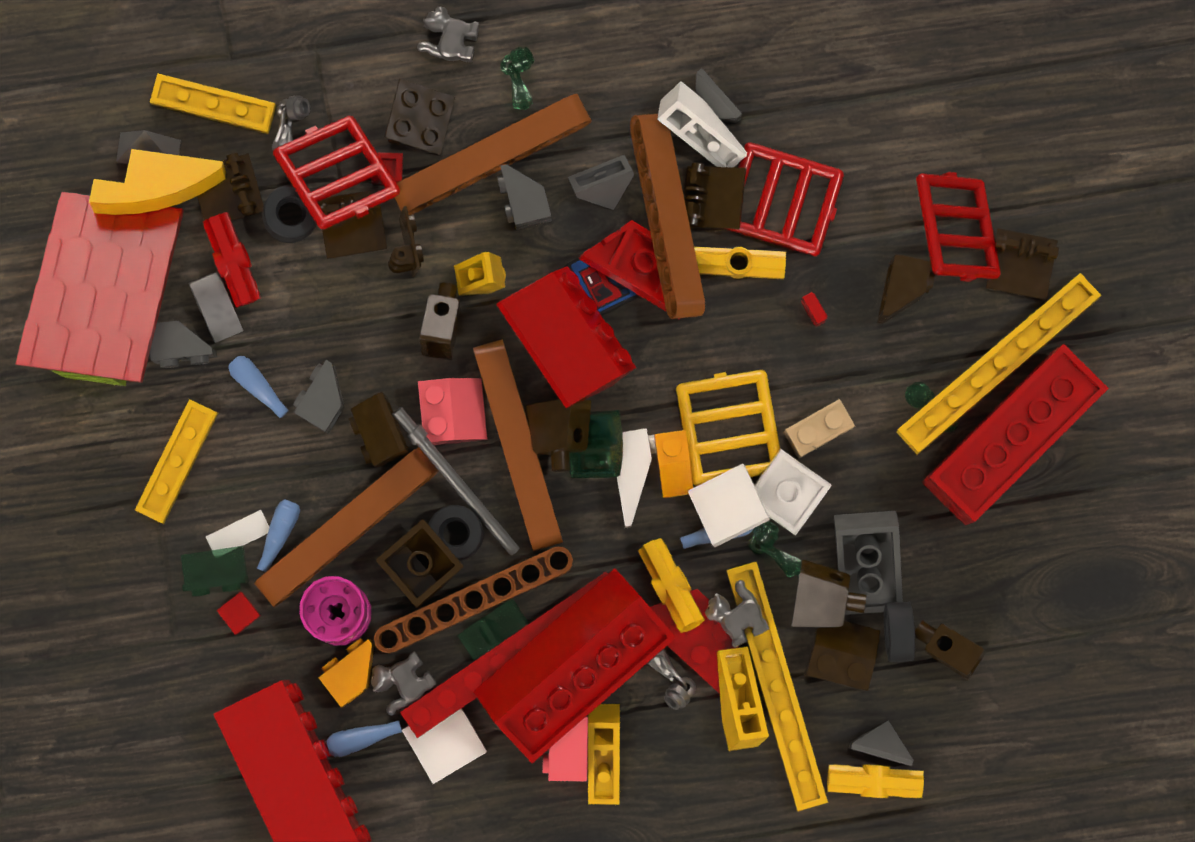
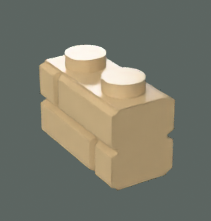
[784,399,855,459]

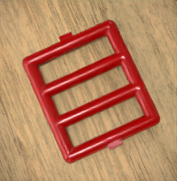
[273,115,400,230]
[726,142,844,256]
[916,172,1001,282]

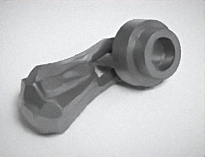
[272,95,310,151]
[647,649,696,710]

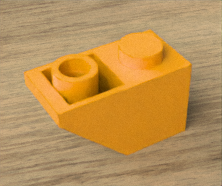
[318,638,375,707]

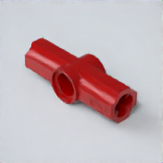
[202,212,262,308]

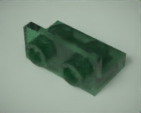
[181,546,249,597]

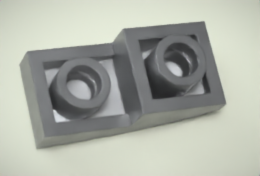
[189,271,243,343]

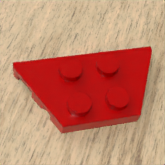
[579,220,680,319]
[650,589,739,694]

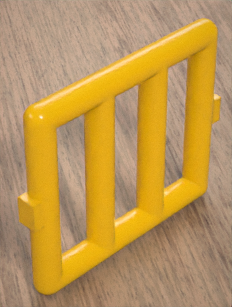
[676,370,780,486]

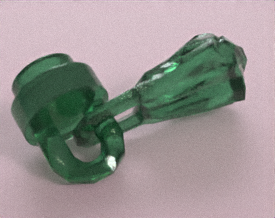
[500,47,534,110]
[905,382,960,432]
[749,521,802,578]

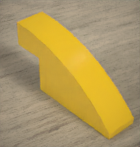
[89,149,226,215]

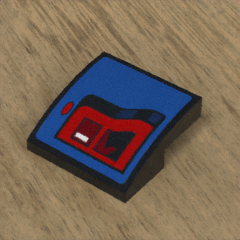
[565,258,641,316]

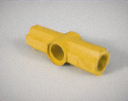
[694,247,786,279]
[638,538,705,633]
[827,764,924,798]

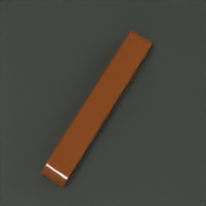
[394,94,592,215]
[630,114,705,319]
[473,339,563,551]
[254,447,439,607]
[374,546,573,653]

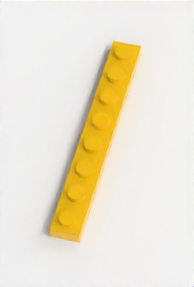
[897,273,1101,455]
[726,562,828,811]

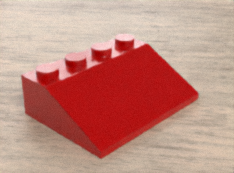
[496,266,636,408]

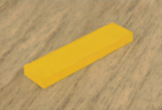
[150,73,276,134]
[135,399,218,524]

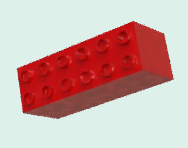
[921,344,1109,526]
[473,568,676,763]
[213,680,372,842]

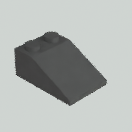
[834,511,903,615]

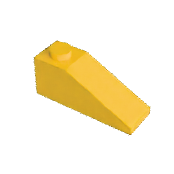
[717,647,769,751]
[588,704,620,805]

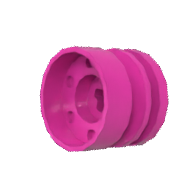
[300,576,371,646]

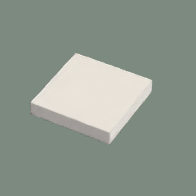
[754,449,832,535]
[688,464,770,547]
[402,708,487,784]

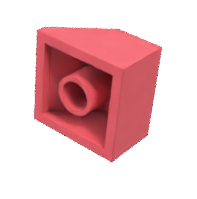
[418,378,488,445]
[543,716,588,781]

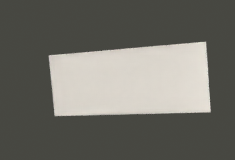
[206,510,269,559]

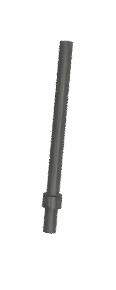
[392,407,520,556]

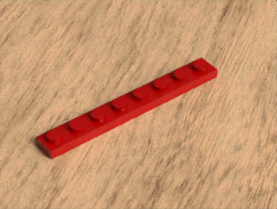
[400,571,608,738]

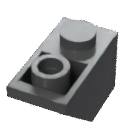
[497,164,552,230]
[150,321,217,368]
[293,360,345,434]

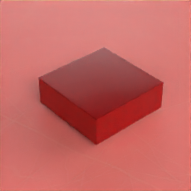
[371,153,403,185]
[801,292,828,327]
[217,591,261,635]

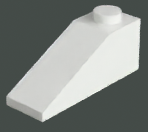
[657,81,747,167]
[616,428,657,528]

